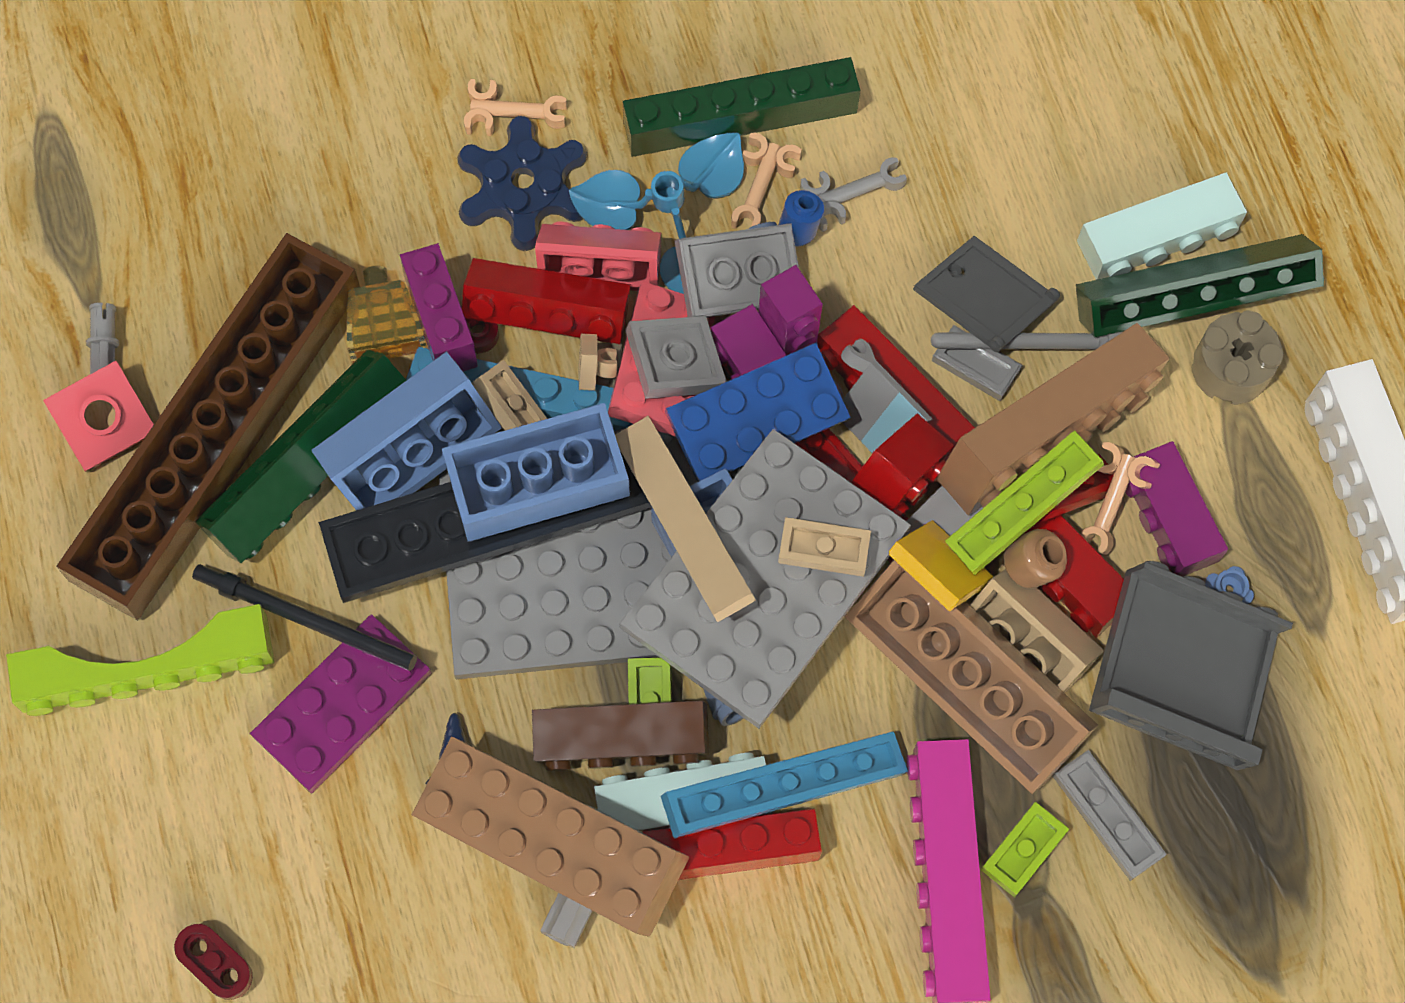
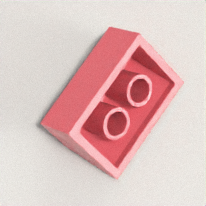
[535,221,661,291]

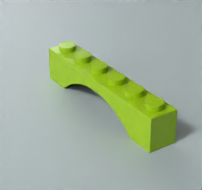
[6,604,274,716]

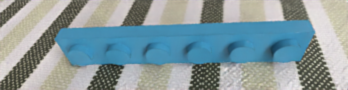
[406,347,633,431]
[660,731,908,838]

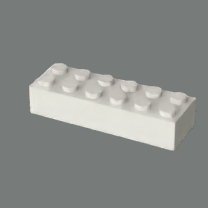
[1304,359,1405,624]

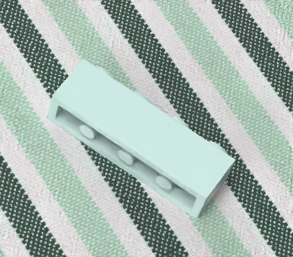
[1077,172,1247,280]
[594,752,773,832]

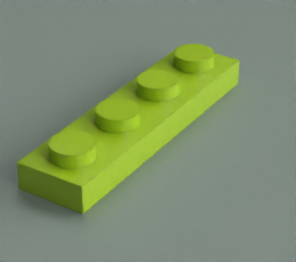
[945,430,1104,575]

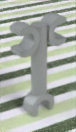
[800,157,907,232]

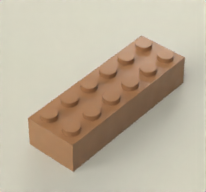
[936,323,1170,516]
[845,560,1099,794]
[411,736,689,937]

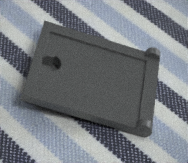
[913,236,1060,352]

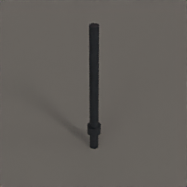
[192,564,417,671]

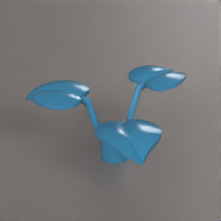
[569,133,744,294]

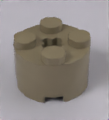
[1192,310,1284,405]

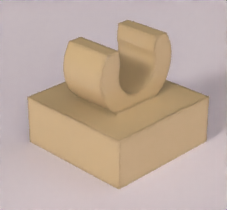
[578,334,617,391]

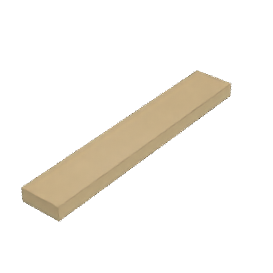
[615,416,756,622]

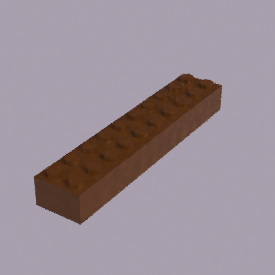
[56,233,361,621]

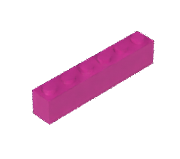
[907,739,991,1003]

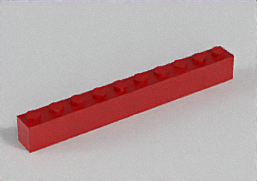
[817,305,1124,638]

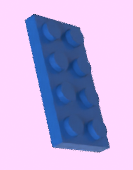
[665,343,851,482]

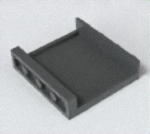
[1089,561,1293,770]

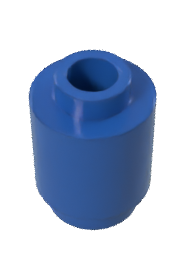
[778,190,824,247]

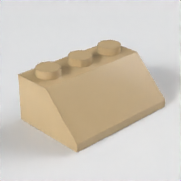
[970,569,1104,693]

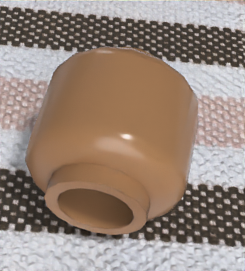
[1004,529,1067,588]

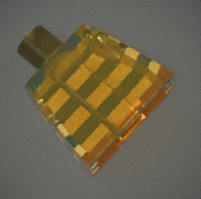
[347,266,427,364]

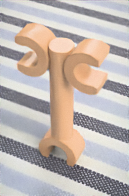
[464,79,567,136]
[731,133,802,229]
[1080,442,1160,555]

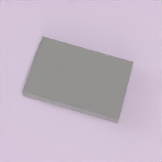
[675,224,799,318]

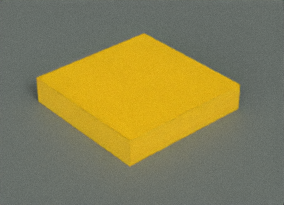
[889,520,993,612]

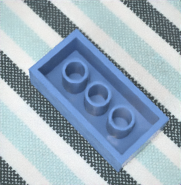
[311,351,502,510]
[441,403,630,542]

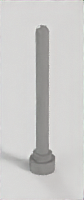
[931,331,1123,350]

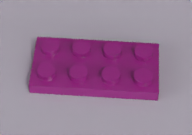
[250,614,432,794]

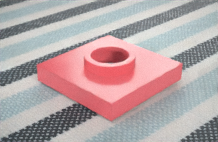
[43,361,154,472]

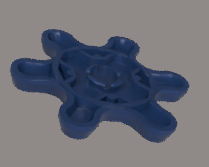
[457,116,587,251]

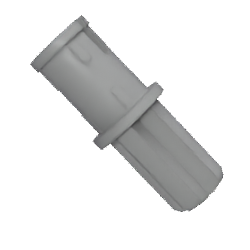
[86,303,119,374]

